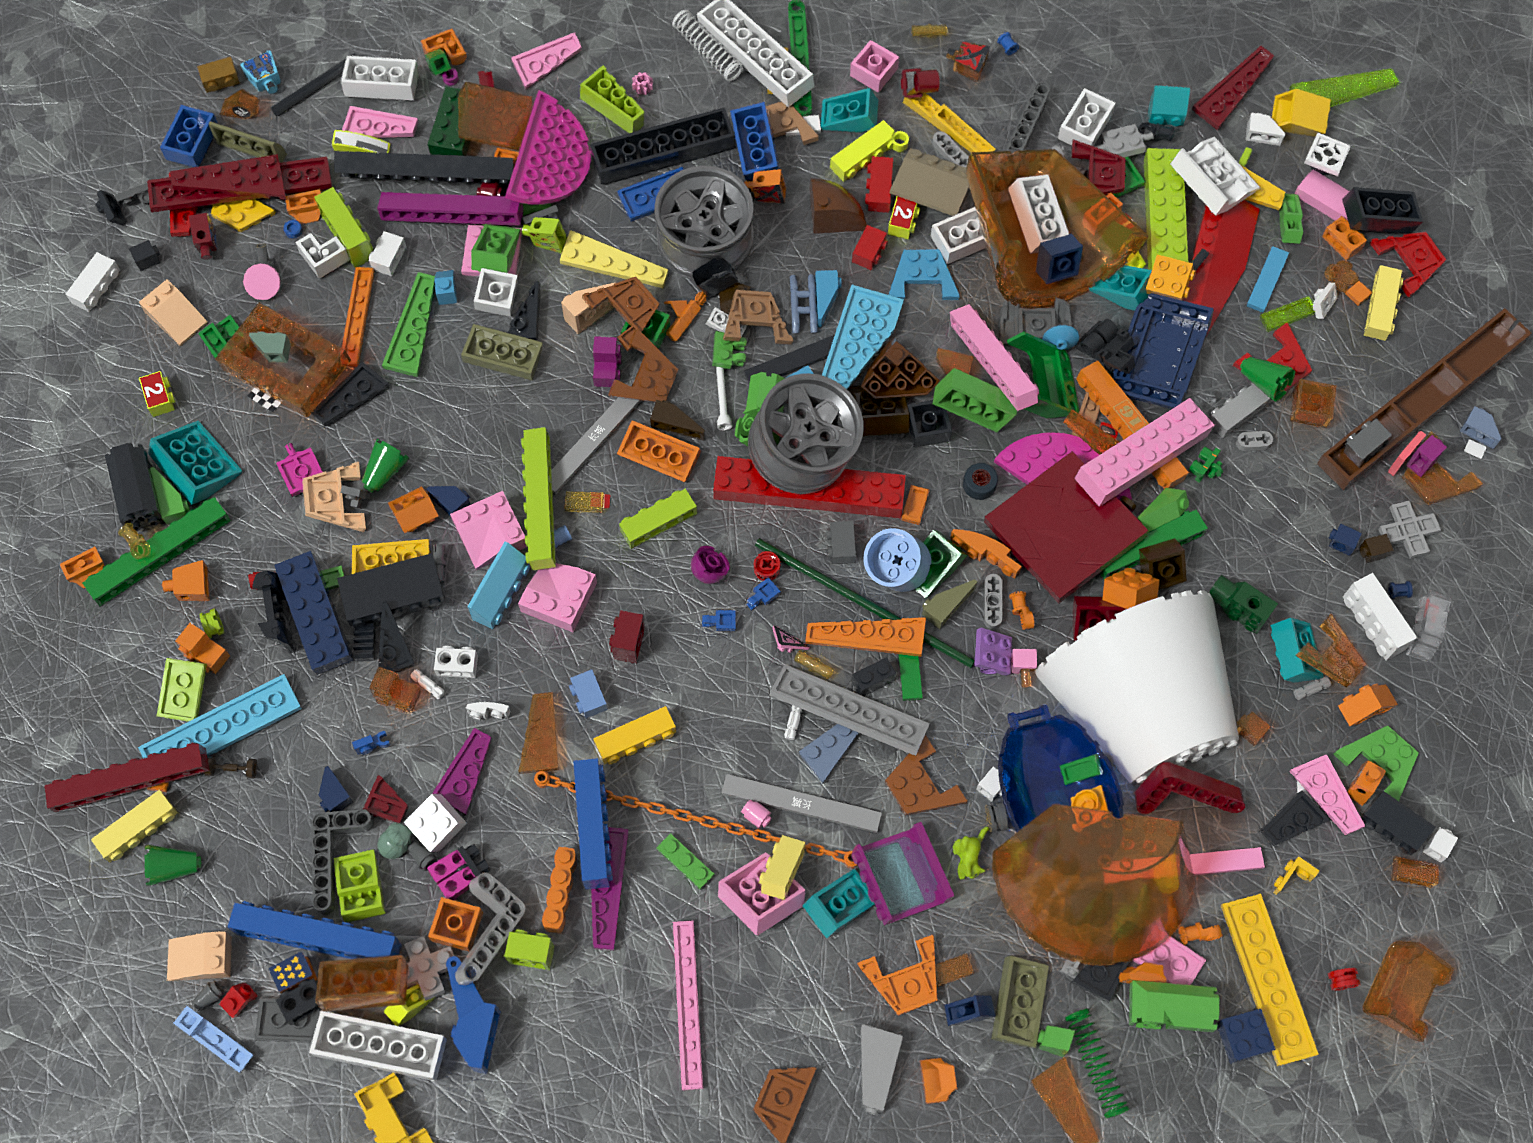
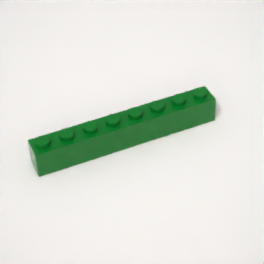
[82,497,231,607]

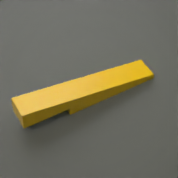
[903,87,996,162]

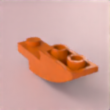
[950,529,1022,579]

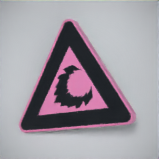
[772,626,810,653]

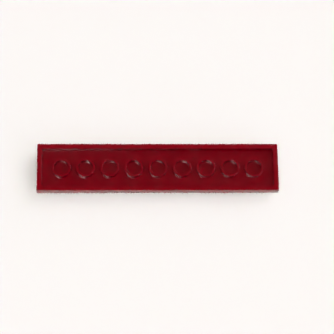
[147,156,332,213]

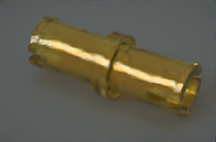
[911,23,947,38]
[794,650,834,679]

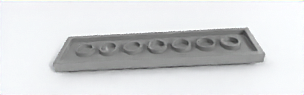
[769,664,930,756]

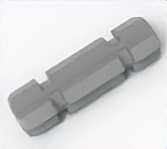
[1293,677,1331,700]

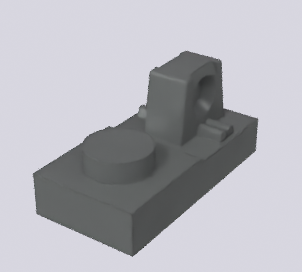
[115,183,149,205]
[522,205,558,225]
[340,485,371,508]

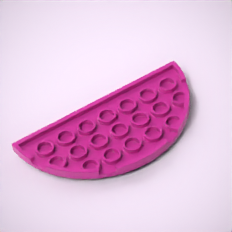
[505,90,591,204]
[994,432,1132,500]

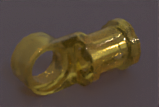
[118,523,151,559]

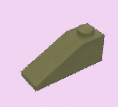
[922,579,978,629]

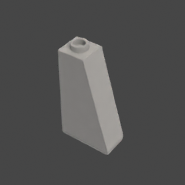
[860,1024,903,1115]

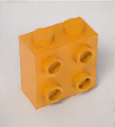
[1146,254,1196,301]

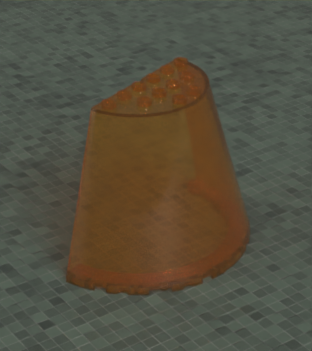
[966,149,1149,309]
[992,804,1195,966]

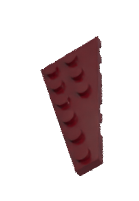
[170,154,286,200]

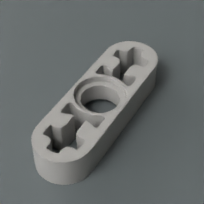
[932,132,971,168]
[984,574,1002,629]

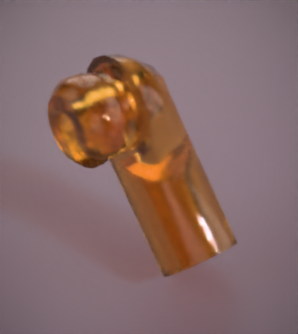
[1021,669,1036,687]

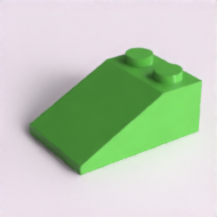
[471,224,520,273]

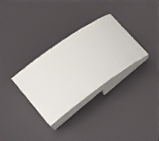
[706,307,747,337]
[466,702,511,720]

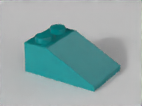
[820,88,879,132]
[1089,262,1152,310]
[802,869,875,939]

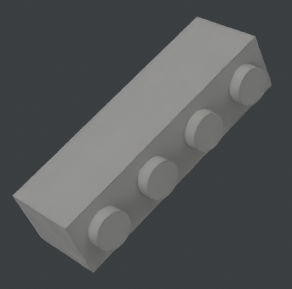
[1210,383,1273,438]

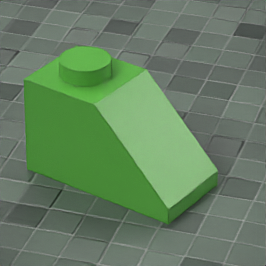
[1037,1026,1075,1057]

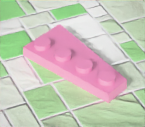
[511,32,582,89]
[342,106,419,138]
[1289,754,1365,836]

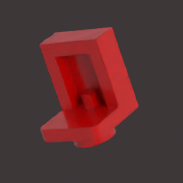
[219,982,257,1019]

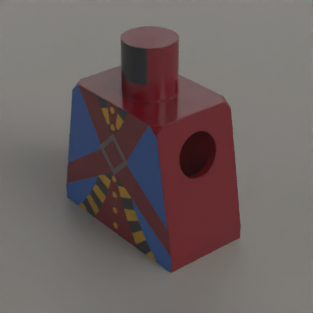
[189,213,217,260]

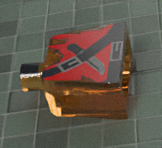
[946,42,990,82]

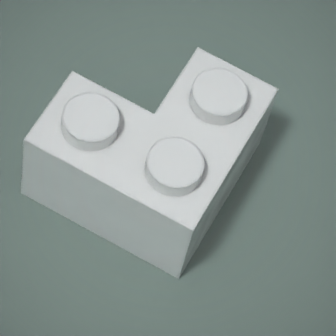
[296,233,350,279]

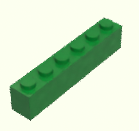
[1100,509,1208,579]

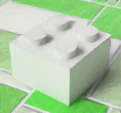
[474,268,518,317]
[404,794,467,852]

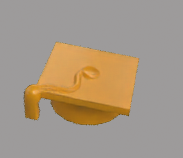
[1071,785,1110,833]

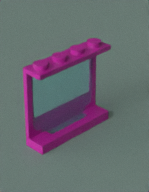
[852,822,955,926]

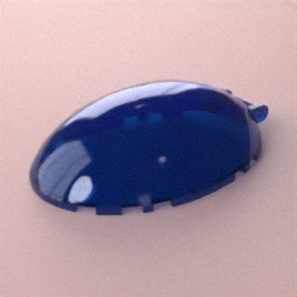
[998,704,1125,875]

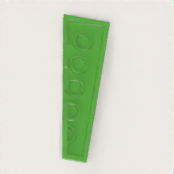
[382,272,435,377]

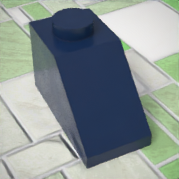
[426,486,471,517]
[319,766,353,812]
[944,995,995,1026]

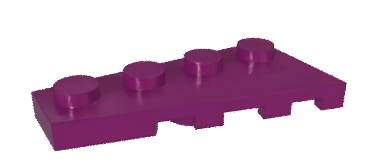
[432,728,492,816]

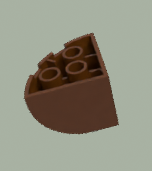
[810,178,867,234]

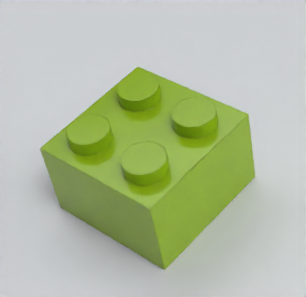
[505,930,554,970]

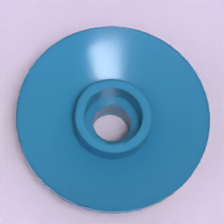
[1042,325,1079,350]

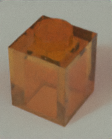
[1237,712,1271,746]

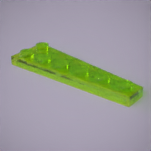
[1289,68,1399,107]

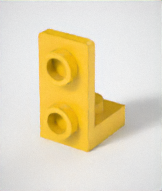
[1273,856,1319,895]

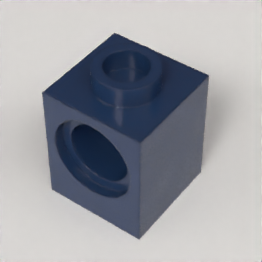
[1328,523,1362,556]

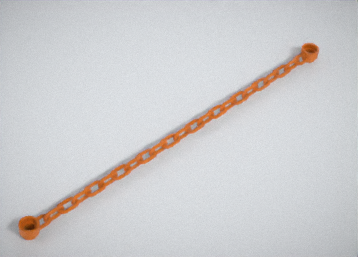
[534,771,858,868]

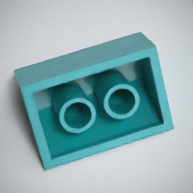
[1271,617,1324,683]

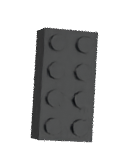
[1342,187,1423,234]

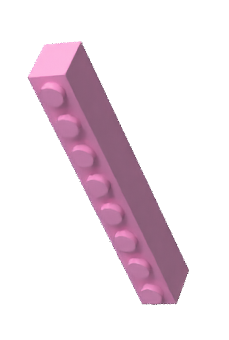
[950,304,1039,411]

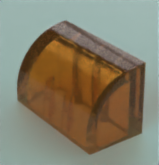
[1391,856,1439,888]

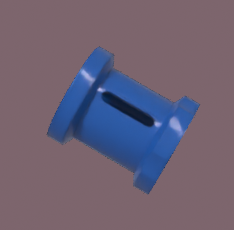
[997,32,1019,56]

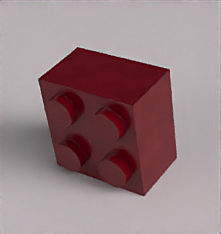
[609,610,645,664]

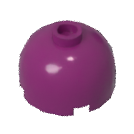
[691,545,730,584]

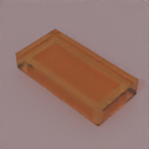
[935,954,974,987]

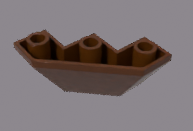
[861,337,940,398]

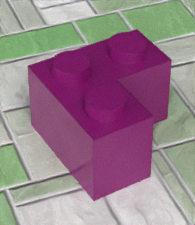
[593,336,622,387]

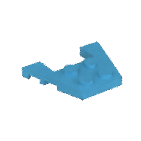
[889,249,959,301]

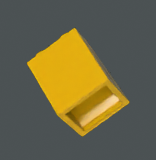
[1272,89,1331,137]

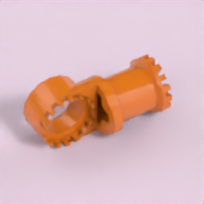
[1009,591,1034,630]
[1178,922,1223,945]

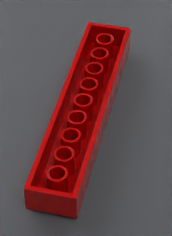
[713,456,906,519]

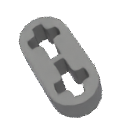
[1236,431,1273,451]

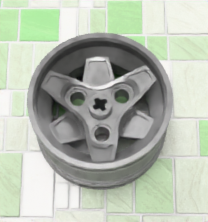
[655,166,753,280]
[748,373,863,494]

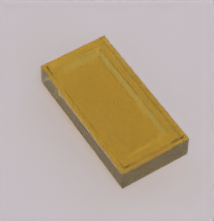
[564,492,604,512]

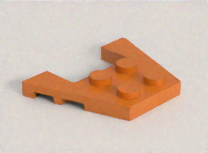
[858,935,937,1016]

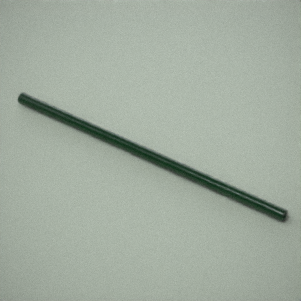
[755,538,975,669]

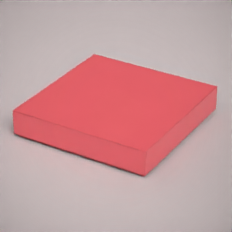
[1388,431,1426,476]

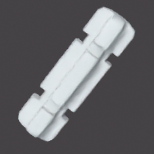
[410,669,445,699]
[784,705,803,740]

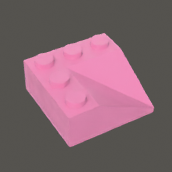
[450,491,526,570]
[518,563,597,632]
[718,852,806,936]

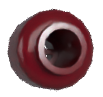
[476,182,504,196]

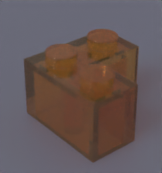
[369,667,421,713]

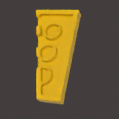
[1240,165,1285,211]

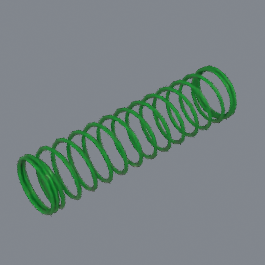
[1064,1008,1130,1119]

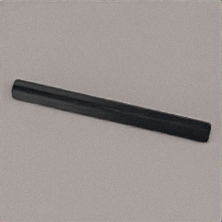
[271,53,357,116]

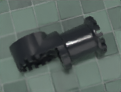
[1138,122,1174,142]

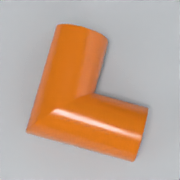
[421,28,467,65]

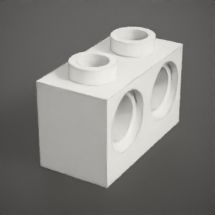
[434,646,478,678]

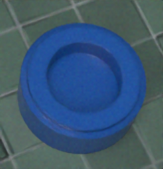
[283,220,303,239]

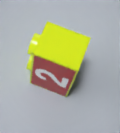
[888,196,920,239]
[139,371,176,417]

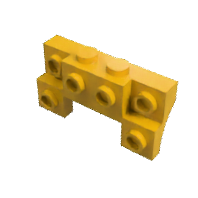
[354,1072,433,1143]

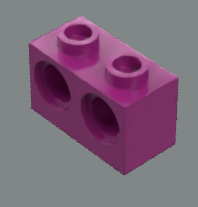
[1406,435,1447,477]

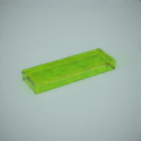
[1259,296,1315,332]

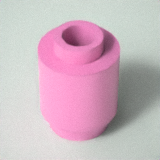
[741,799,772,828]

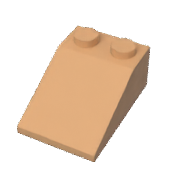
[139,279,208,346]
[561,282,616,334]
[167,931,232,981]

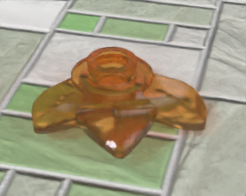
[1324,260,1359,293]

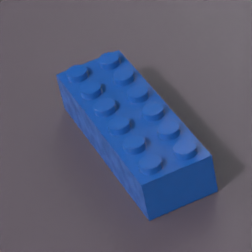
[573,758,613,890]

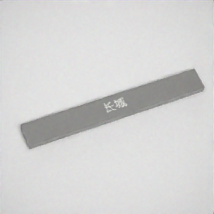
[551,381,641,494]
[722,774,882,833]

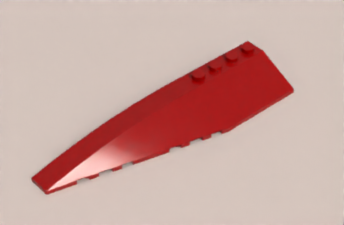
[1183,200,1259,335]

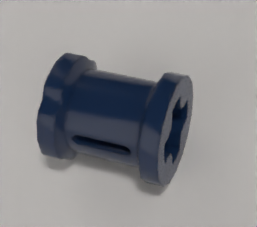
[1388,581,1413,599]

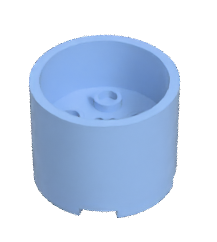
[864,528,931,592]

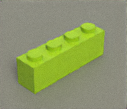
[619,488,697,549]

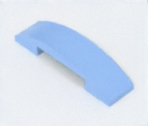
[174,1006,254,1073]

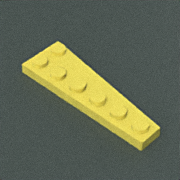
[560,230,668,288]

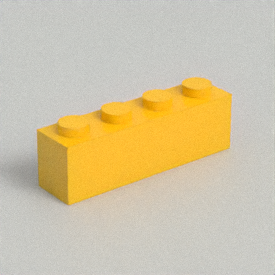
[593,706,676,765]

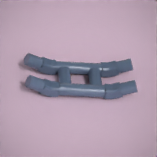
[790,274,818,333]

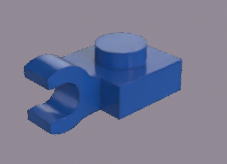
[746,578,781,610]
[702,610,736,631]
[352,731,391,755]

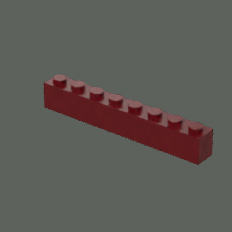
[44,743,210,812]

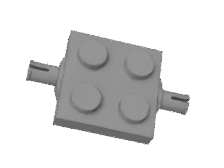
[1094,124,1153,157]

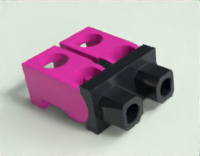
[427,844,491,901]

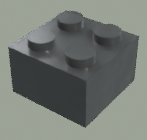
[1344,419,1392,468]

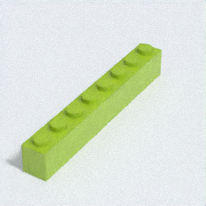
[521,427,556,570]

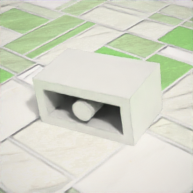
[369,231,406,276]

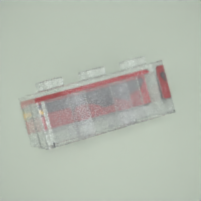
[1406,590,1451,663]

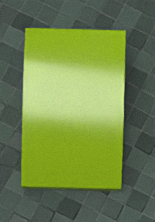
[334,849,385,923]

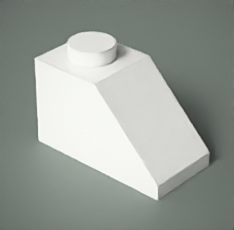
[1245,113,1285,146]

